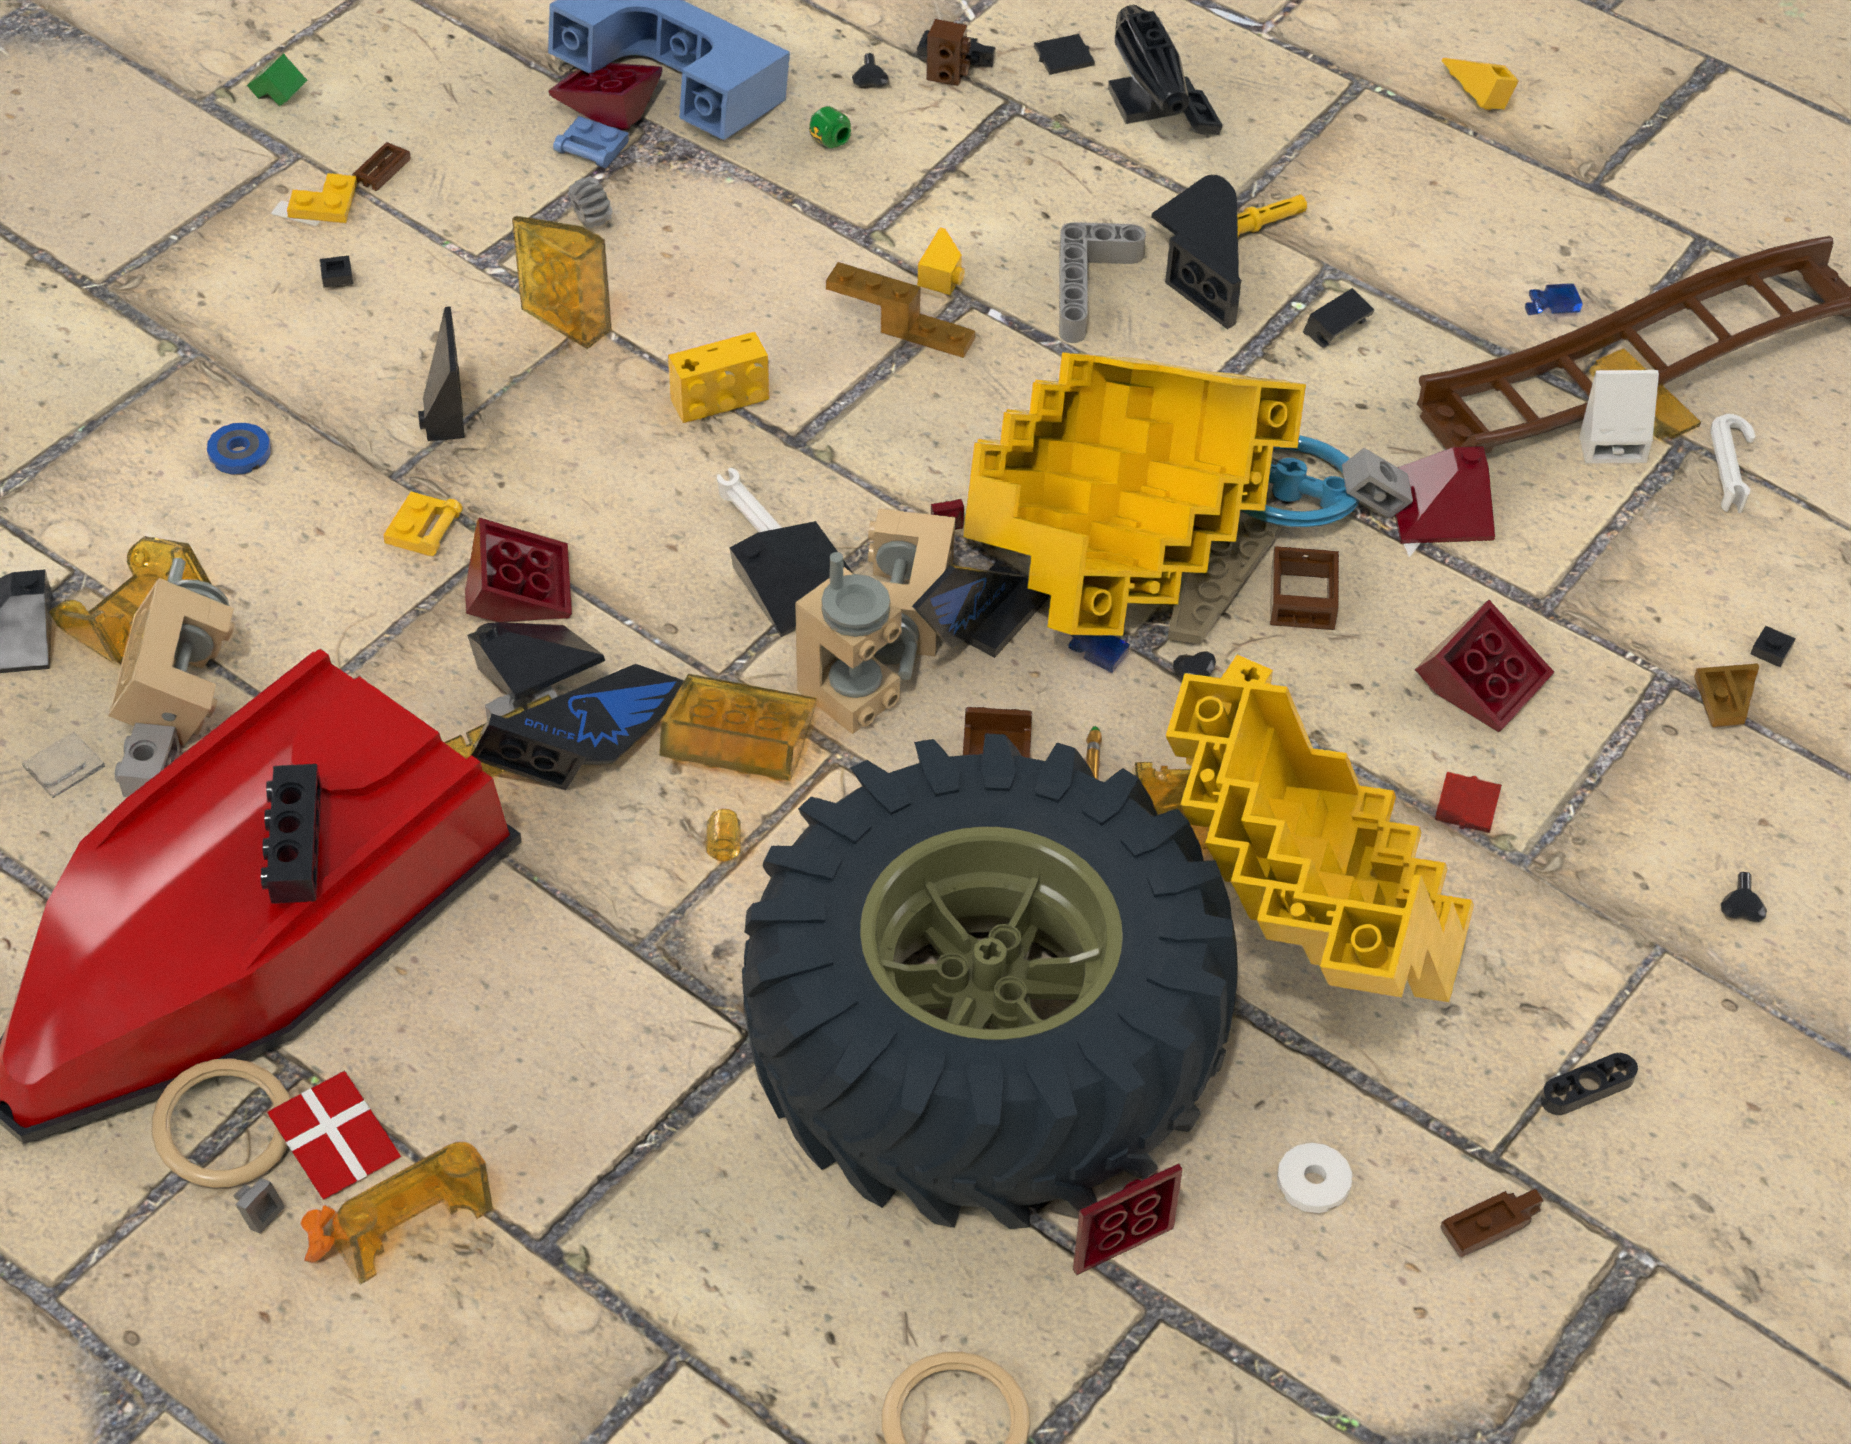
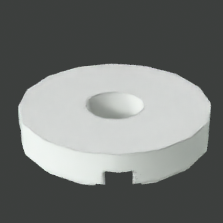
[1277,1143,1352,1214]

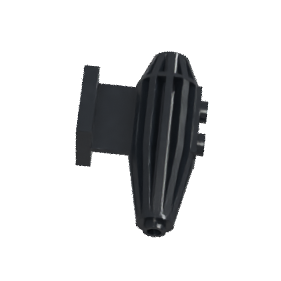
[1108,5,1189,124]

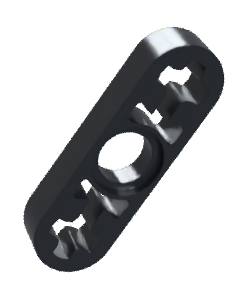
[1540,1053,1638,1115]

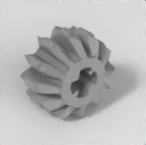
[568,176,612,228]

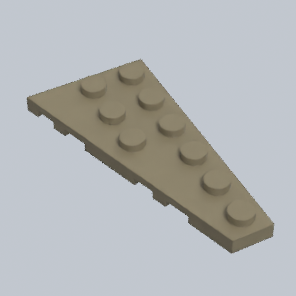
[1168,504,1292,645]

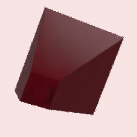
[548,63,663,131]
[1394,446,1495,544]
[465,517,572,622]
[1415,599,1554,732]
[1073,1163,1183,1275]

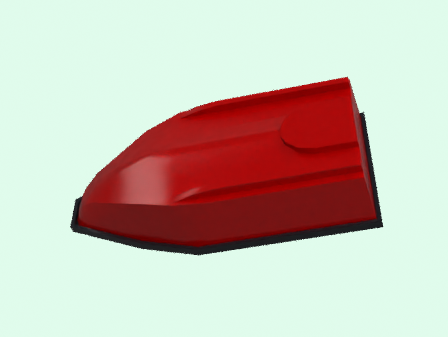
[0,648,522,1144]

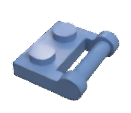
[553,116,629,168]

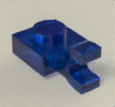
[1524,283,1583,315]
[1068,635,1130,673]

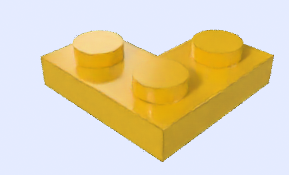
[287,173,357,223]

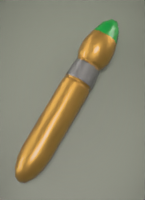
[1086,726,1102,779]

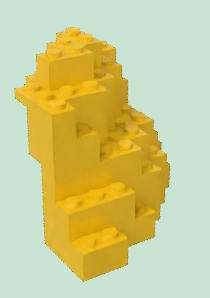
[963,352,1306,636]
[1165,673,1474,1003]

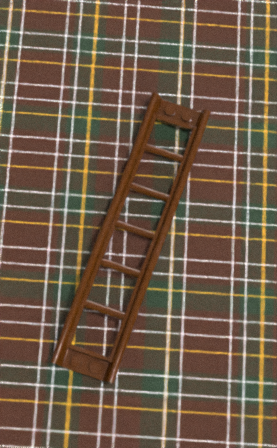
[1417,236,1851,454]

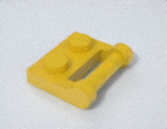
[383,491,463,556]

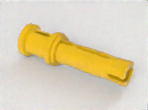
[1237,194,1307,237]

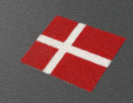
[267,1070,401,1200]

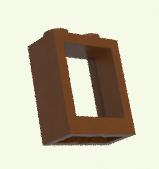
[1270,546,1339,630]

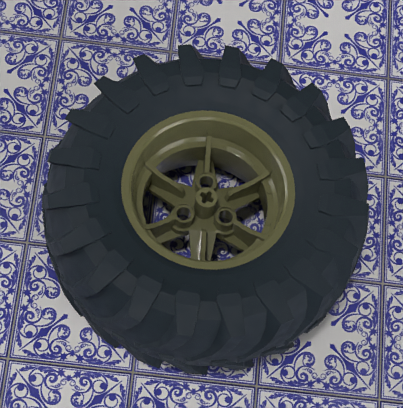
[742,733,1238,1229]

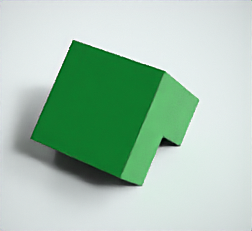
[247,53,308,106]

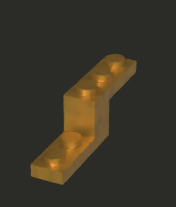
[826,262,975,358]

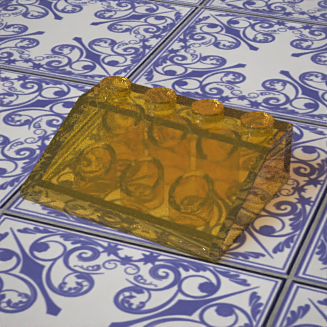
[512,216,612,349]
[659,674,817,781]

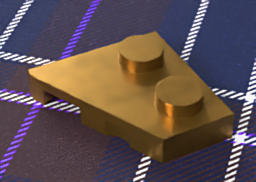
[1694,663,1759,727]

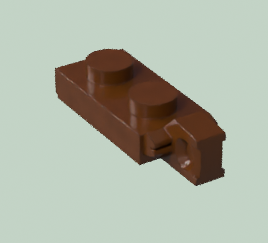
[1440,1189,1544,1258]

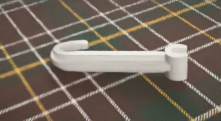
[1711,414,1755,513]
[717,468,782,532]

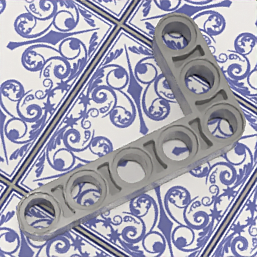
[1059,222,1146,343]

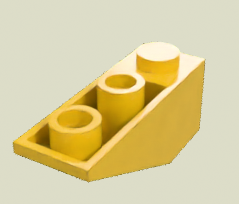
[1441,58,1519,110]

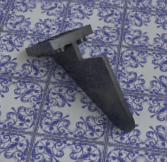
[1151,175,1242,329]

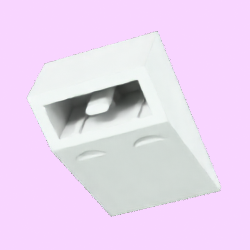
[1579,370,1659,463]

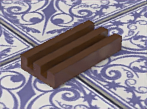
[352,142,411,191]

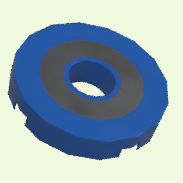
[207,422,271,474]

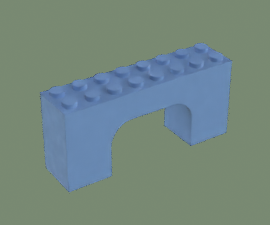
[548,0,790,140]

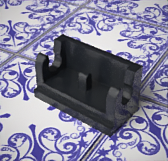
[1303,288,1375,348]

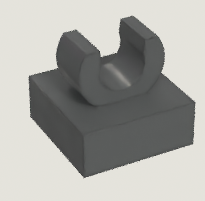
[233,1178,285,1234]

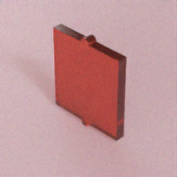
[1435,772,1502,833]

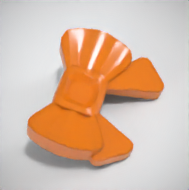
[300,1205,335,1263]

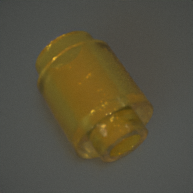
[706,809,741,862]

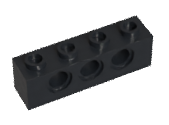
[261,764,322,904]

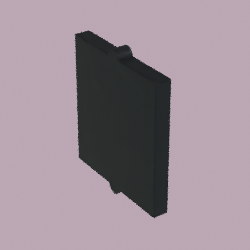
[1034,34,1095,75]

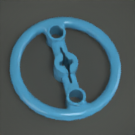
[1240,435,1360,527]

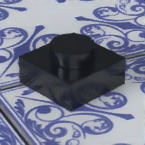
[319,255,353,288]
[1750,625,1796,668]

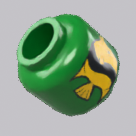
[809,106,851,149]

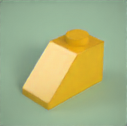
[917,227,965,295]

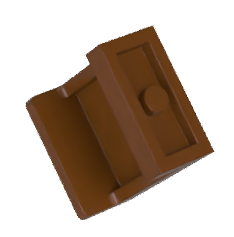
[963,707,1032,758]

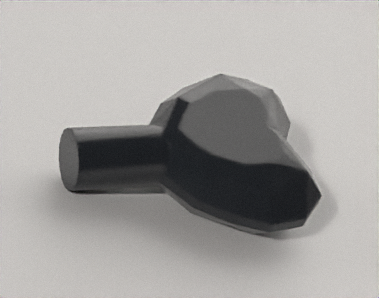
[852,53,889,87]
[1173,651,1216,679]
[1721,872,1767,922]

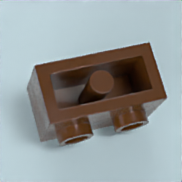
[926,19,971,86]

